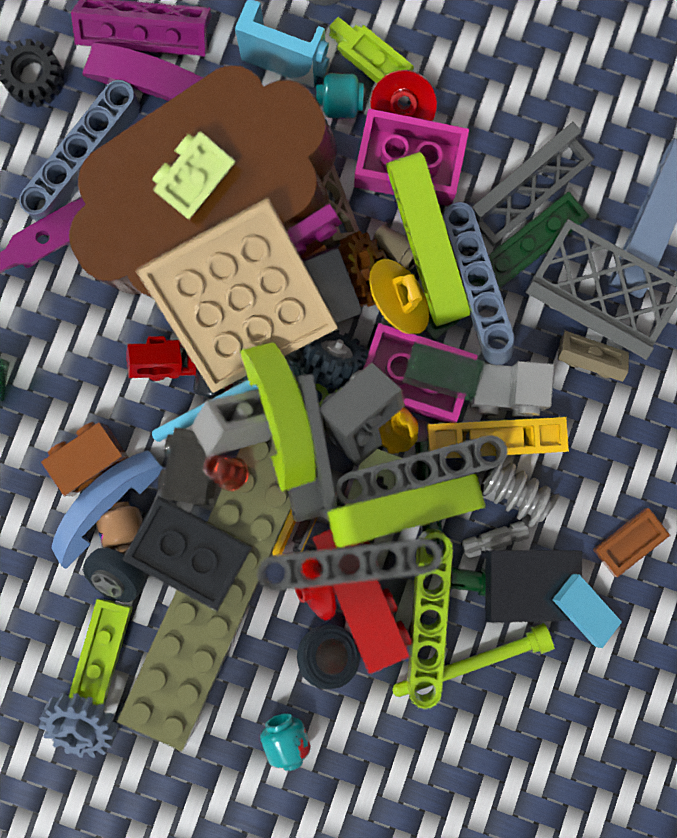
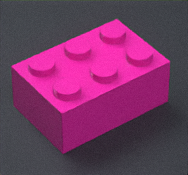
[354,108,469,206]
[363,323,478,423]

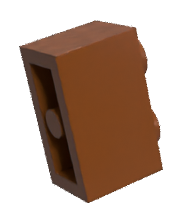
[41,422,129,496]

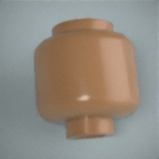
[96,502,143,555]

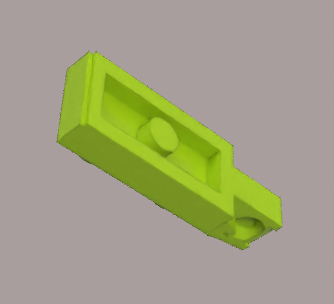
[329,17,414,83]

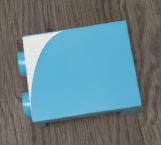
[235,0,329,87]

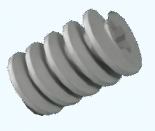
[482,463,560,527]

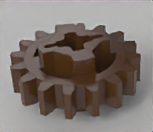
[338,231,387,307]

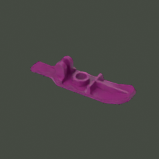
[0,198,86,273]

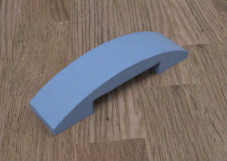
[51,450,165,569]

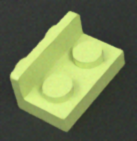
[152,132,235,219]

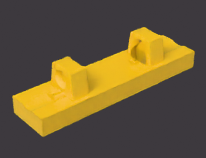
[427,417,569,459]

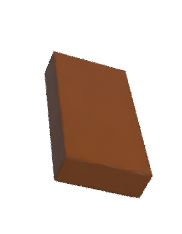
[593,508,671,578]

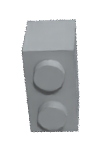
[191,390,272,456]

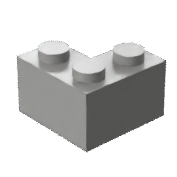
[470,361,554,419]

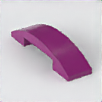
[82,43,202,101]

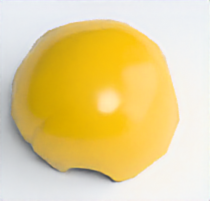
[379,407,419,454]

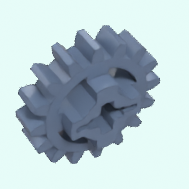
[39,693,118,758]

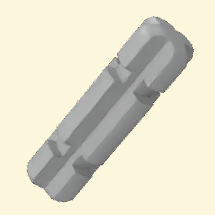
[462,521,530,558]

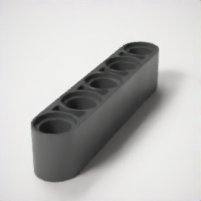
[335,435,507,505]
[257,538,442,591]

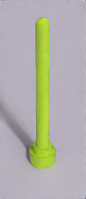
[392,623,555,697]

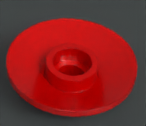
[370,70,437,121]
[295,558,336,620]

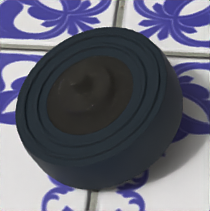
[297,625,360,689]

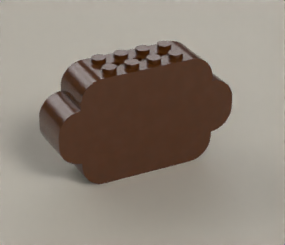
[69,65,337,299]

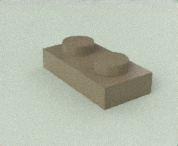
[558,331,629,382]

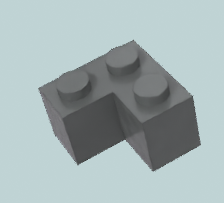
[319,363,405,467]

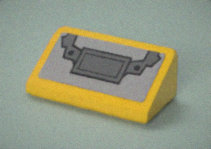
[272,510,318,555]

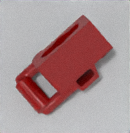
[126,336,197,381]

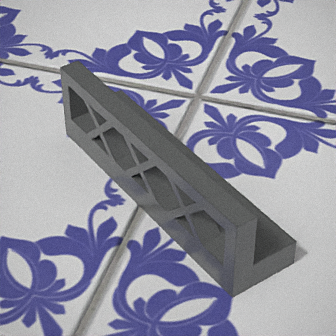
[472,121,594,246]
[288,374,338,522]

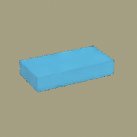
[552,574,622,648]

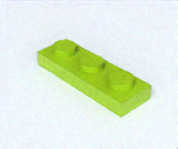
[68,598,133,706]

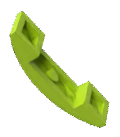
[240,342,315,491]

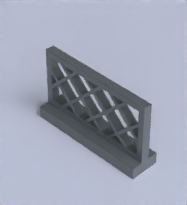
[525,219,677,360]

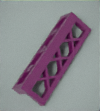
[71,0,211,56]

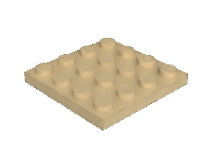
[137,198,338,393]

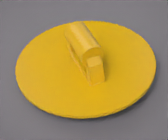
[369,259,429,335]

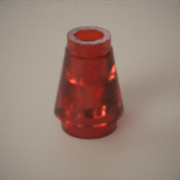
[203,455,248,491]

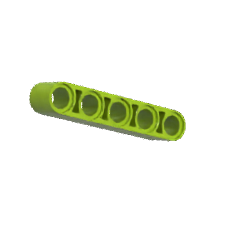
[386,152,470,327]
[327,474,486,548]
[407,529,452,709]

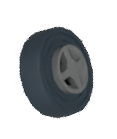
[83,548,145,602]

